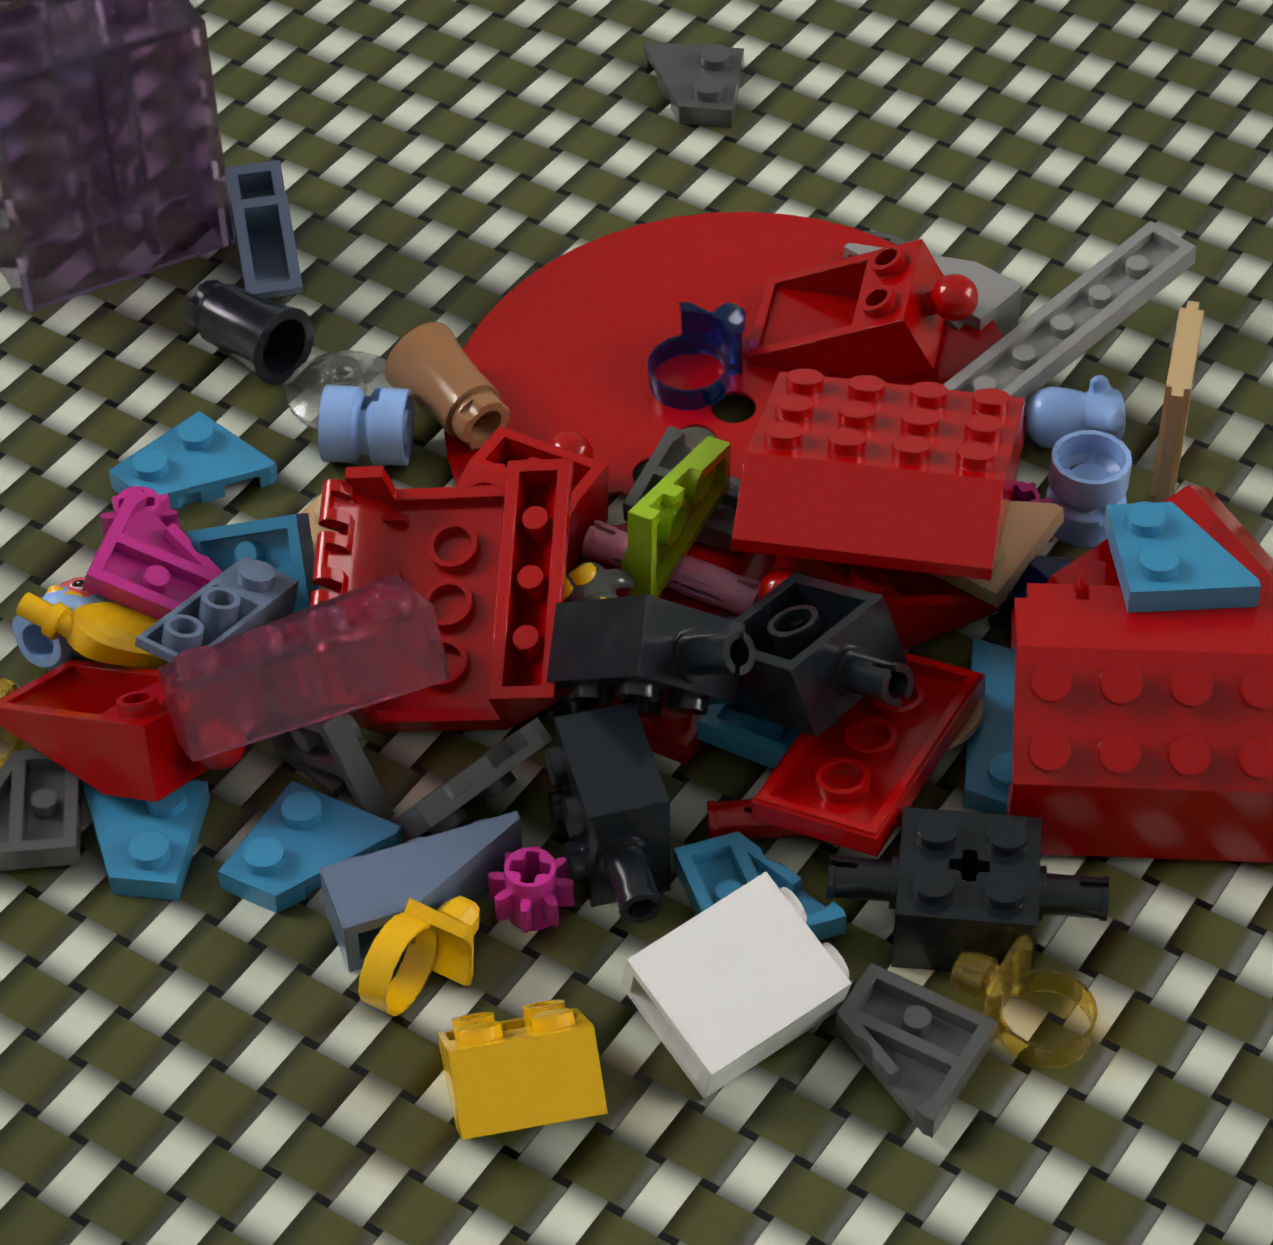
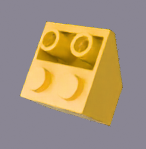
[437,999,608,1140]

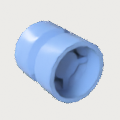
[318,385,414,466]
[1046,430,1132,547]

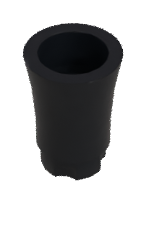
[185,280,314,385]

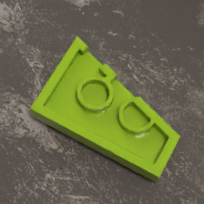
[622,436,731,598]

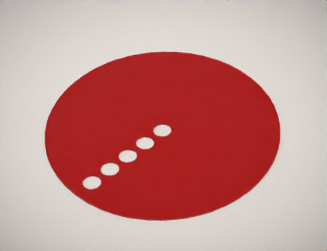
[444,212,1026,617]

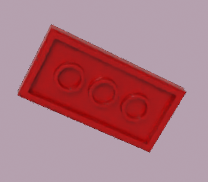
[751,652,985,857]

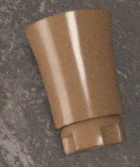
[385,322,510,449]

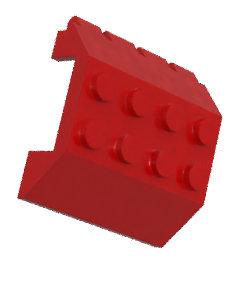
[300,458,574,733]
[1006,583,1273,863]

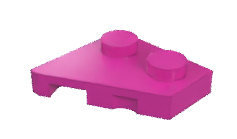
[82,485,223,620]

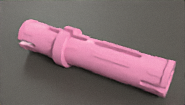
[582,520,760,616]

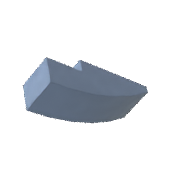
[225,160,303,299]

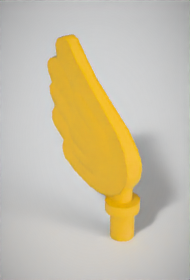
[16,592,234,677]

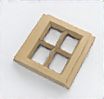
[1150,300,1204,503]

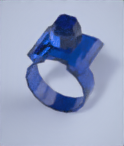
[648,302,746,410]

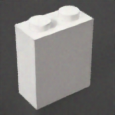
[621,872,852,1099]

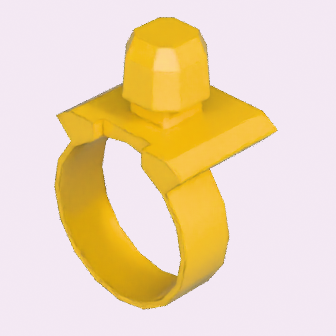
[358,895,480,1017]

